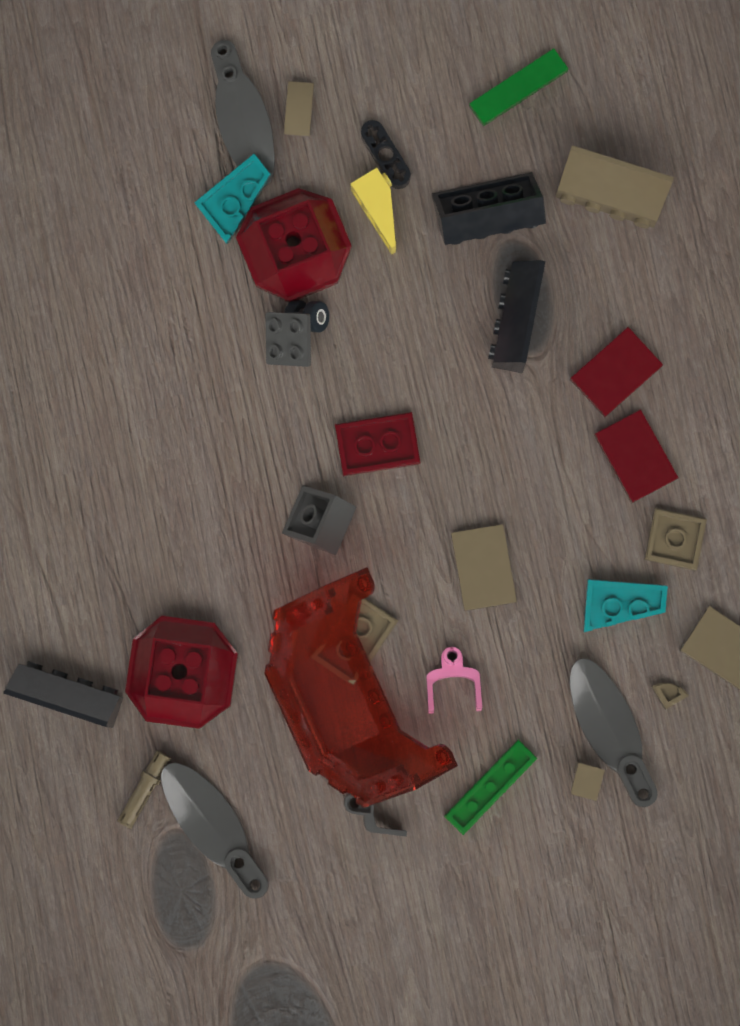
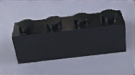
[432,172,546,245]
[488,260,546,373]
[3,661,123,728]

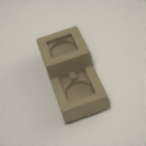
[284,81,314,136]

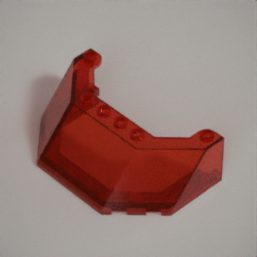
[264,567,458,808]

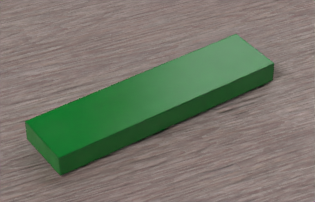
[469,49,568,127]
[444,740,538,835]

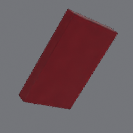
[570,327,663,418]
[594,410,679,503]
[335,412,421,477]

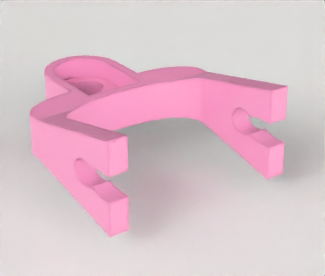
[426,647,482,714]

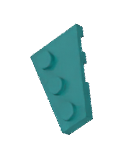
[194,154,271,244]
[583,579,668,632]

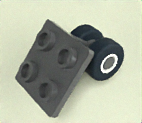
[265,300,329,367]

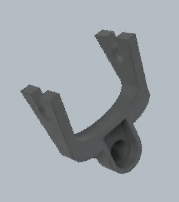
[344,778,413,837]

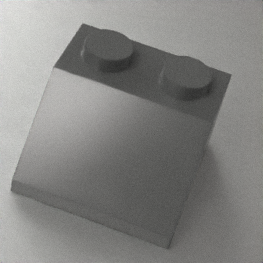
[282,486,356,555]

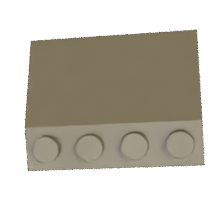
[555,145,674,229]

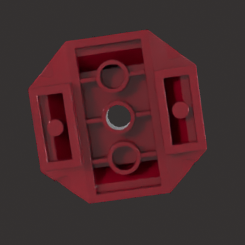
[236,188,352,302]
[125,616,238,729]

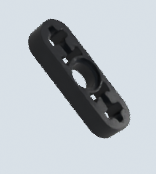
[361,120,411,189]

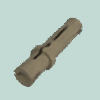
[117,750,171,829]

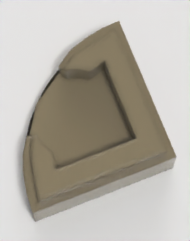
[651,683,689,709]

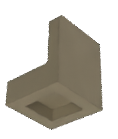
[571,762,605,801]

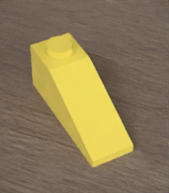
[350,168,396,255]

